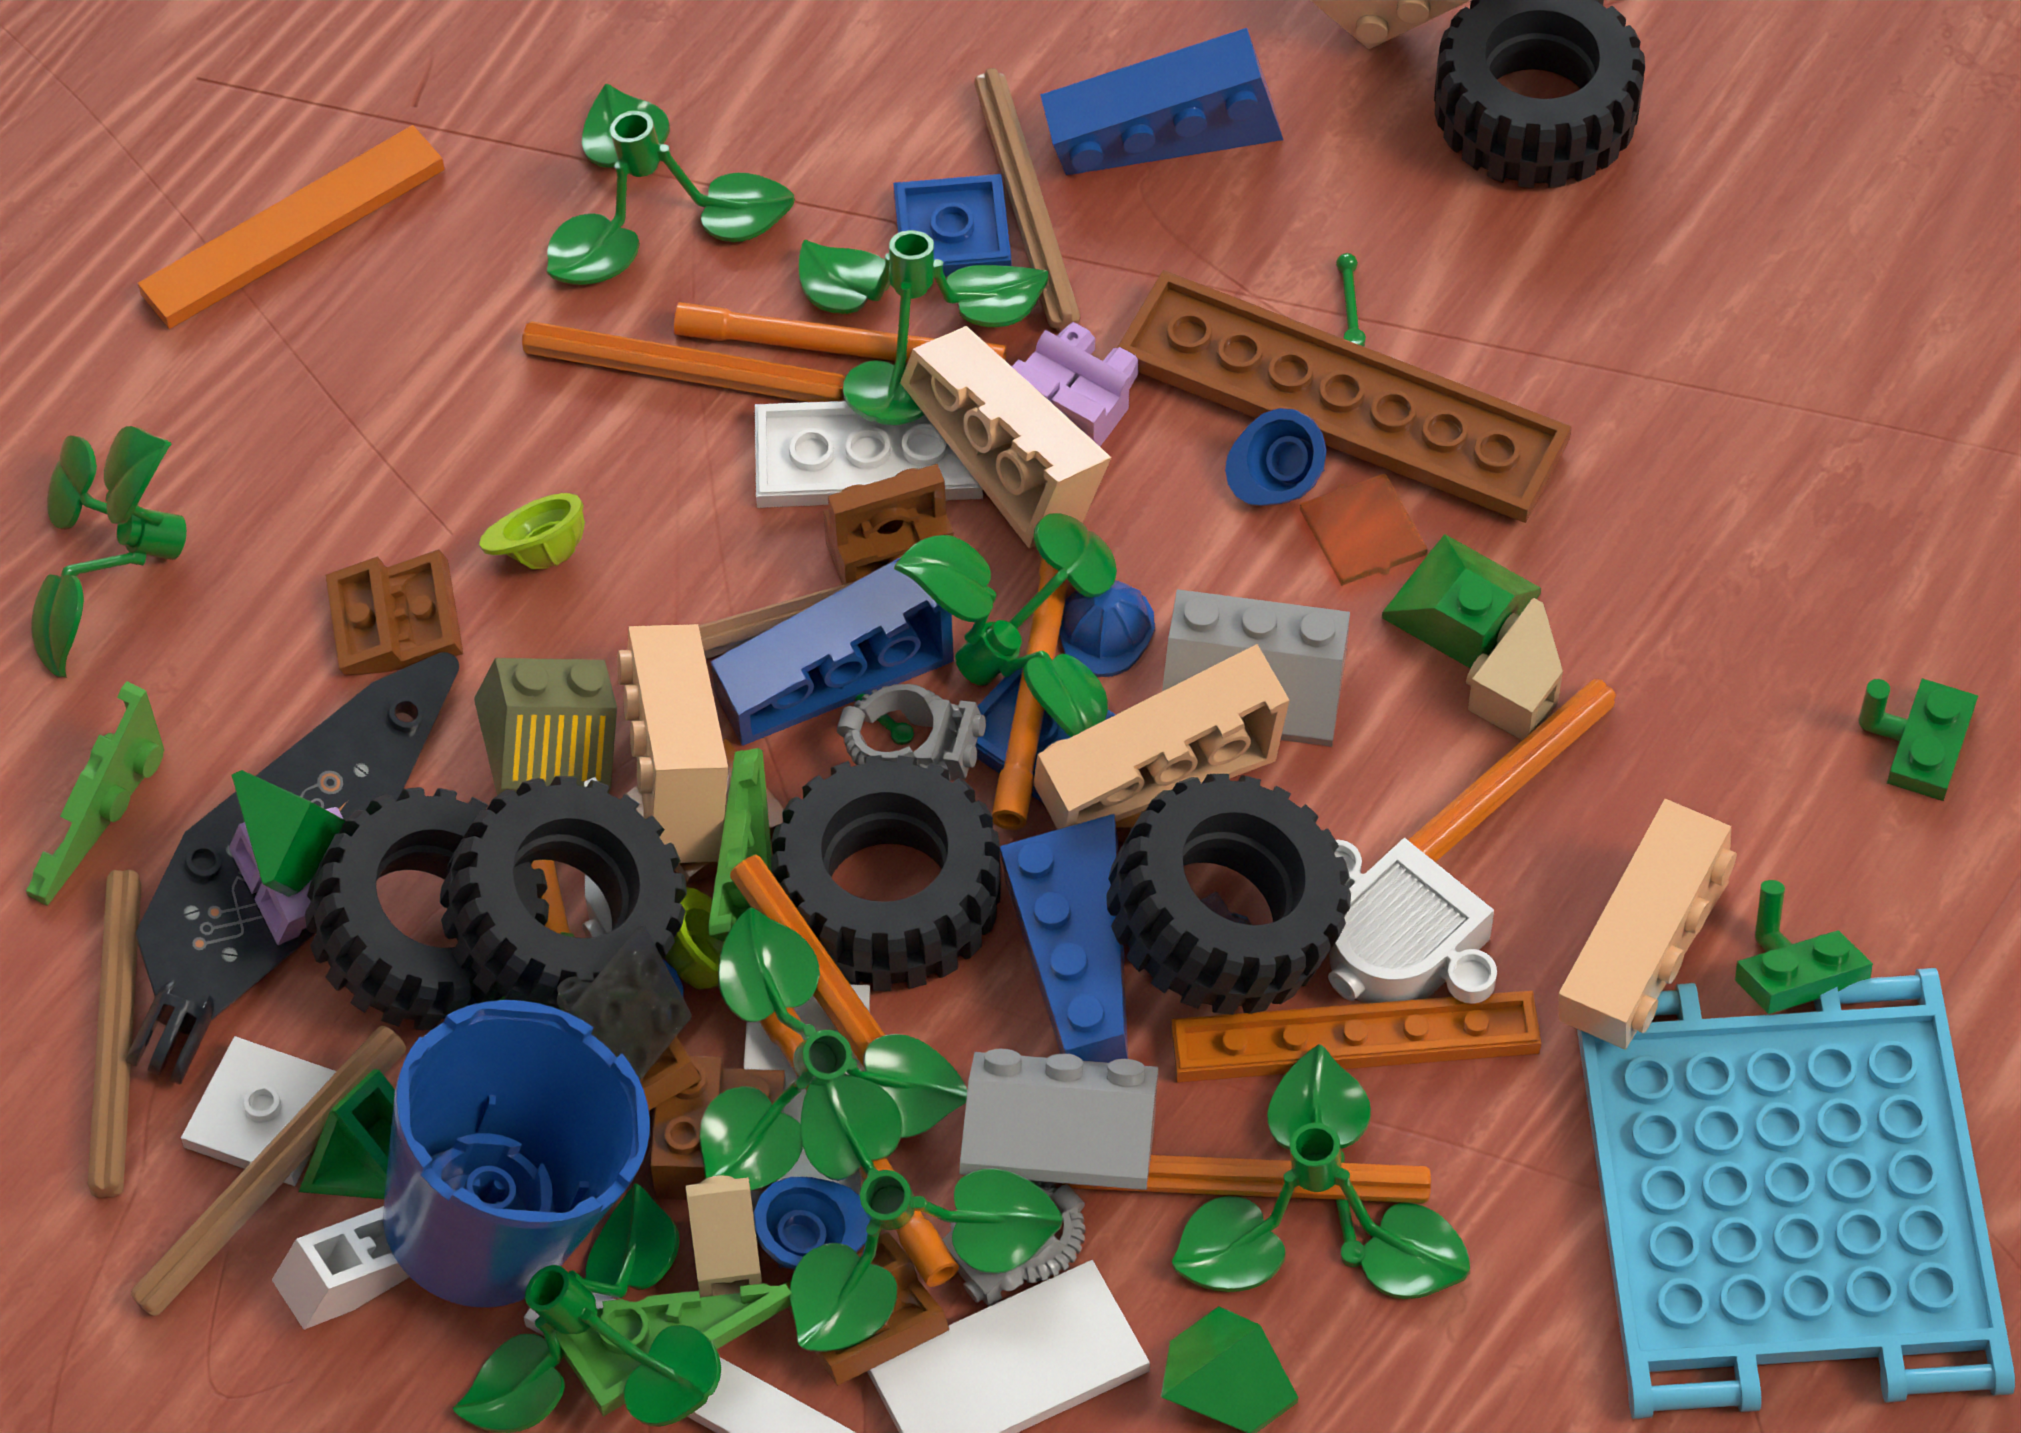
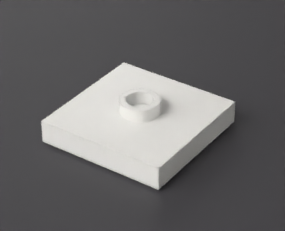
[181,1036,337,1186]

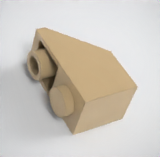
[1466,598,1563,740]
[686,1175,762,1297]

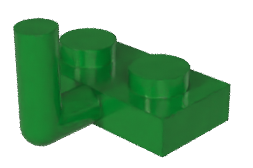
[1858,678,1978,801]
[1735,880,1873,1014]

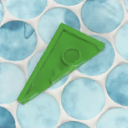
[26,681,165,906]
[708,748,772,942]
[555,1283,792,1417]

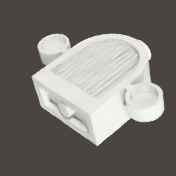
[1328,838,1497,1004]

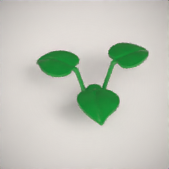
[546,84,795,285]
[798,230,1048,425]
[31,426,187,678]
[894,513,1117,738]
[699,908,968,1191]
[1172,1044,1470,1299]
[790,1074,1063,1352]
[453,1183,721,1433]

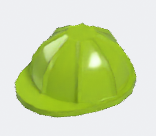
[479,493,585,569]
[665,887,724,989]

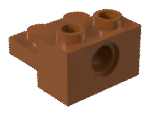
[823,464,954,585]
[650,1056,786,1200]

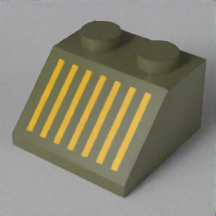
[474,658,617,795]

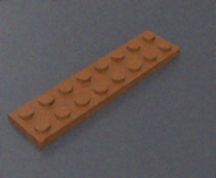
[1117,270,1572,523]

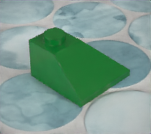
[1382,534,1541,669]

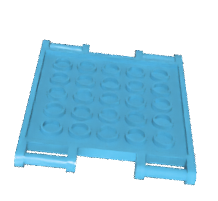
[1577,968,2015,1419]

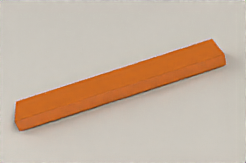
[137,125,445,329]
[1171,990,1541,1083]

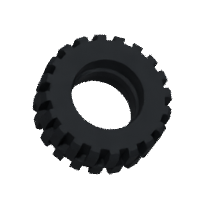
[1434,0,1645,188]
[770,755,1001,991]
[1106,773,1351,1015]
[440,776,687,1020]
[305,787,549,1030]

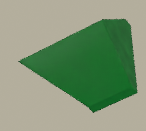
[231,770,346,897]
[298,1069,395,1199]
[1161,1306,1299,1433]

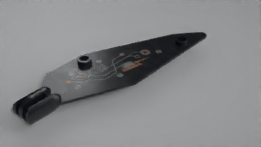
[125,652,459,1085]

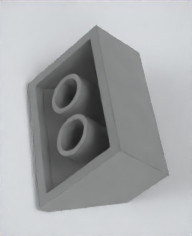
[1162,589,1350,747]
[959,1049,1158,1190]

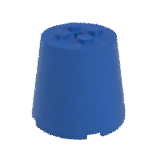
[383,1000,650,1307]

